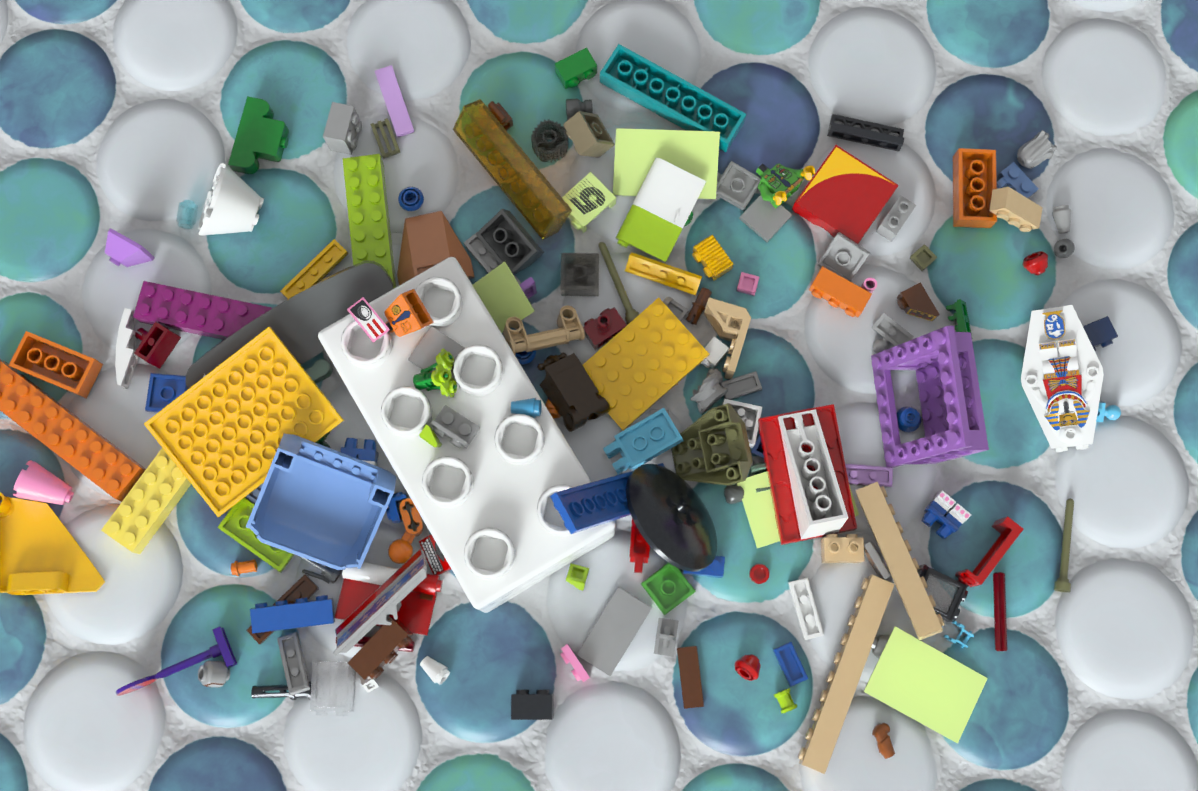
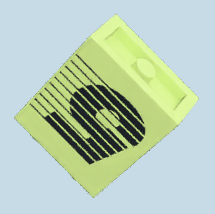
[558,172,616,233]

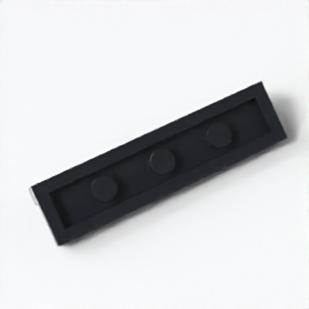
[827,114,904,151]

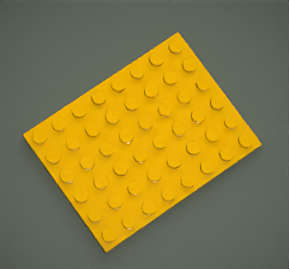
[144,327,344,517]

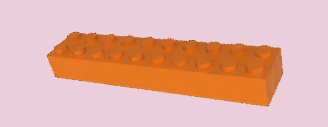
[0,359,146,501]

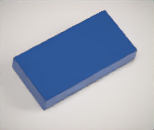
[773,642,809,687]

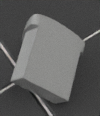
[663,297,688,321]

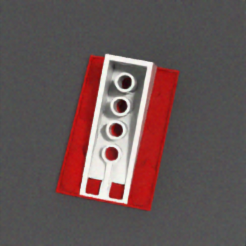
[758,404,857,545]

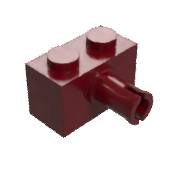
[583,307,627,350]
[134,321,181,369]

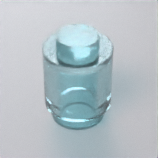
[176,200,198,229]

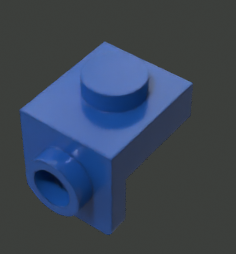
[386,492,409,524]

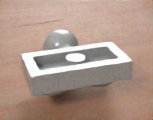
[872,313,914,353]

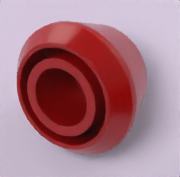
[1022,251,1048,275]
[735,654,761,681]

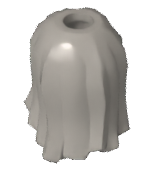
[1017,130,1057,169]

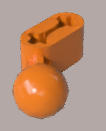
[388,498,423,564]

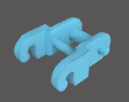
[944,620,974,648]

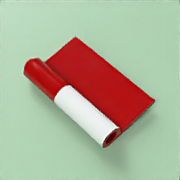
[334,562,443,636]

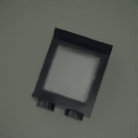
[919,564,968,622]

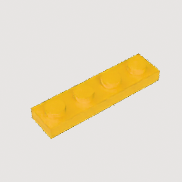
[280,239,349,299]
[625,252,702,295]

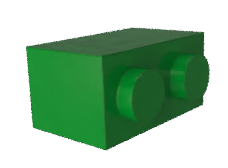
[555,47,597,89]

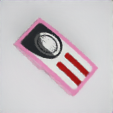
[347,297,390,343]

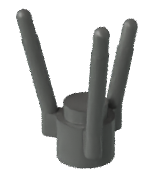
[301,557,342,584]

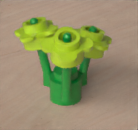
[413,348,457,398]

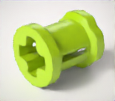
[774,688,798,714]

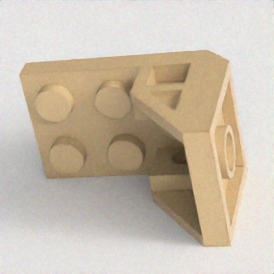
[704,297,751,380]

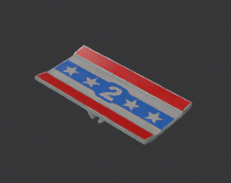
[333,548,427,655]

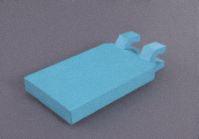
[603,408,684,474]

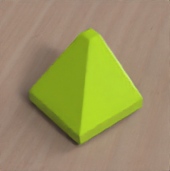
[419,424,442,447]
[566,563,589,591]

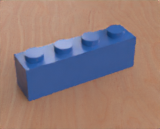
[250,595,335,634]

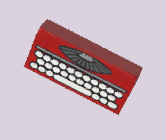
[419,534,451,576]

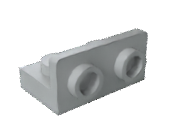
[430,405,480,449]

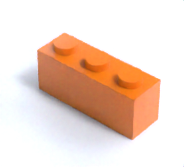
[809,266,872,317]

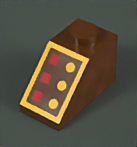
[897,282,940,321]

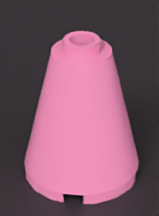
[13,460,74,505]

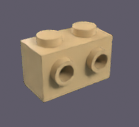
[821,534,864,563]

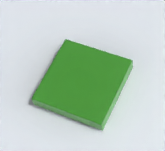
[641,563,696,616]

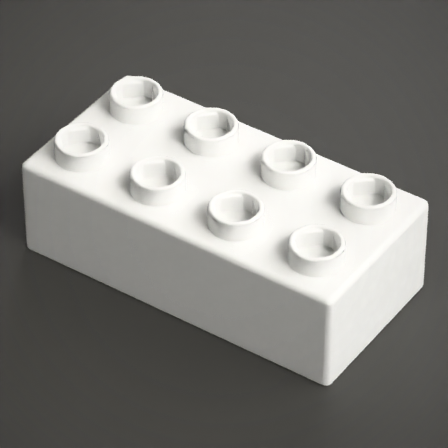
[318,257,616,613]

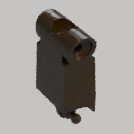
[537,352,610,432]

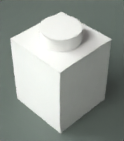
[701,336,729,368]

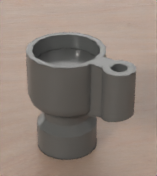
[566,98,593,121]

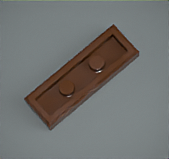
[677,646,704,709]

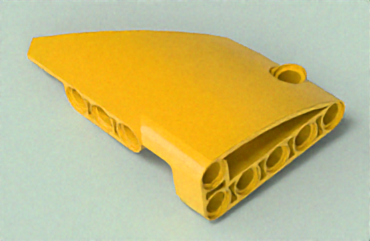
[0,492,105,595]

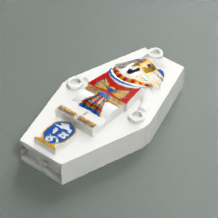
[1021,305,1104,452]

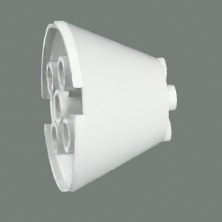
[197,162,264,236]

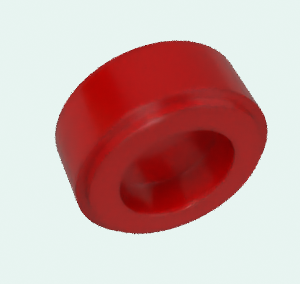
[749,564,770,584]

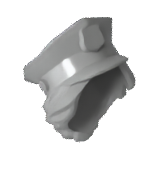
[690,368,728,414]

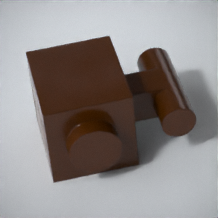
[484,101,513,136]

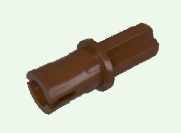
[685,288,712,325]

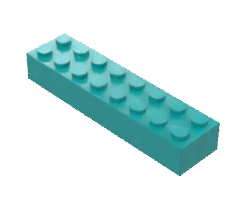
[600,44,746,152]

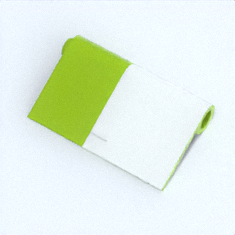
[615,158,706,262]

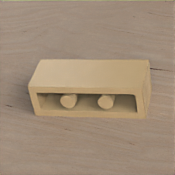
[989,187,1043,232]

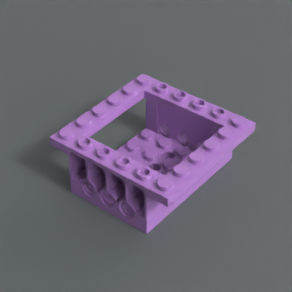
[871,326,989,468]

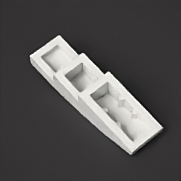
[115,308,139,390]

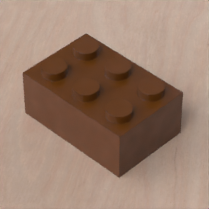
[348,617,413,680]

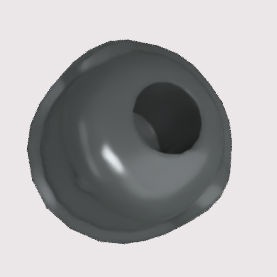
[1054,239,1075,258]
[724,483,744,504]

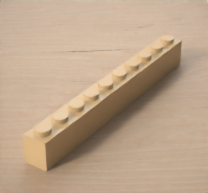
[798,575,895,774]

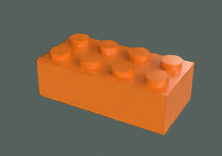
[953,148,997,228]
[8,331,103,399]

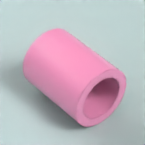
[861,277,877,293]

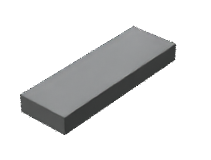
[277,632,310,696]

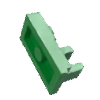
[946,299,973,339]

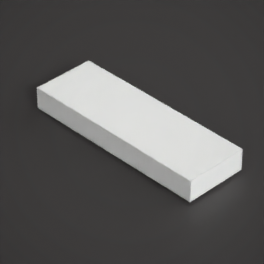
[788,577,824,640]

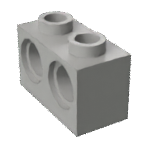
[876,195,916,242]

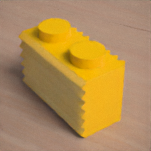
[692,235,734,281]

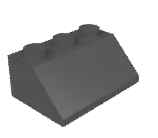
[476,209,544,275]

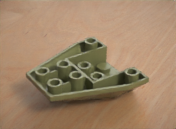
[671,403,753,485]

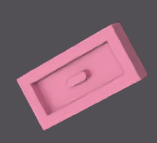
[560,644,590,682]

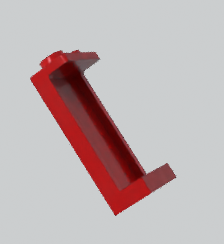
[955,516,1023,587]

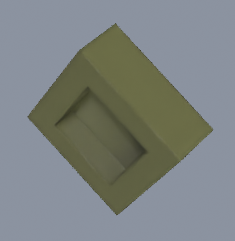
[910,244,937,271]

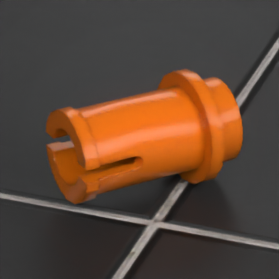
[231,559,257,576]

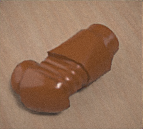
[872,723,895,759]

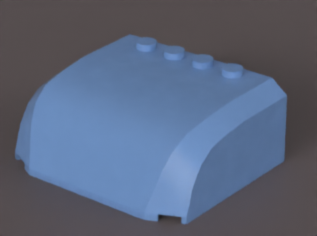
[246,434,396,570]

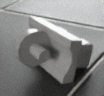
[654,618,679,657]

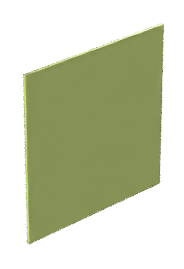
[473,262,534,333]

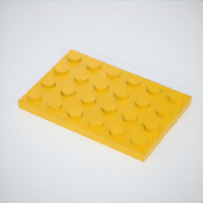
[583,297,710,431]

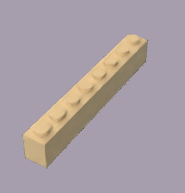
[855,482,944,640]

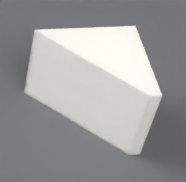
[359,676,379,693]

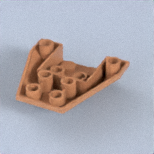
[397,211,475,285]

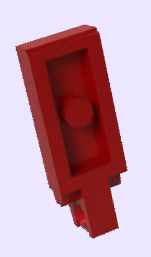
[629,518,650,573]

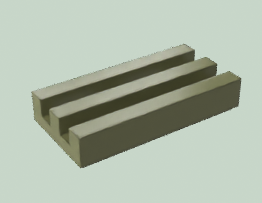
[370,118,401,159]

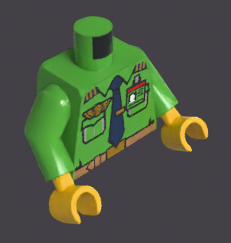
[756,164,815,209]

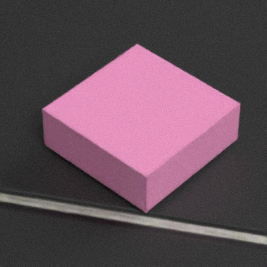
[736,272,759,296]

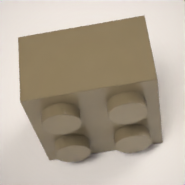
[563,111,615,158]

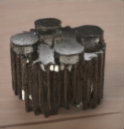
[531,119,569,162]

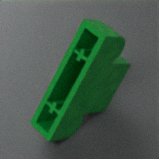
[228,96,289,174]

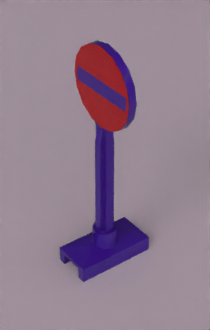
[116,626,237,696]

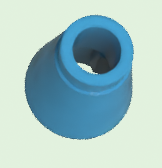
[511,398,542,418]

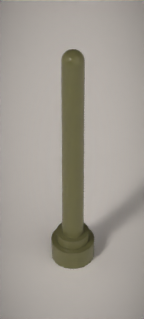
[598,242,639,325]
[1054,498,1074,592]

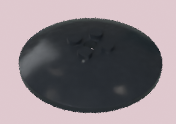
[626,464,717,572]

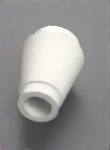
[420,656,450,685]

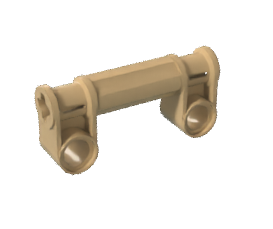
[503,305,585,355]

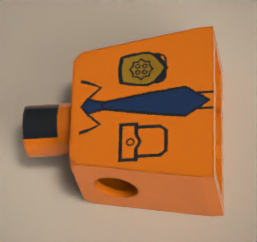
[385,289,434,337]

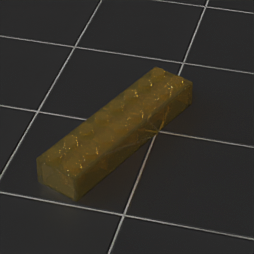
[453,99,572,240]

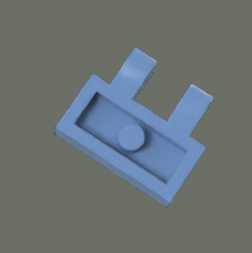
[997,162,1038,198]

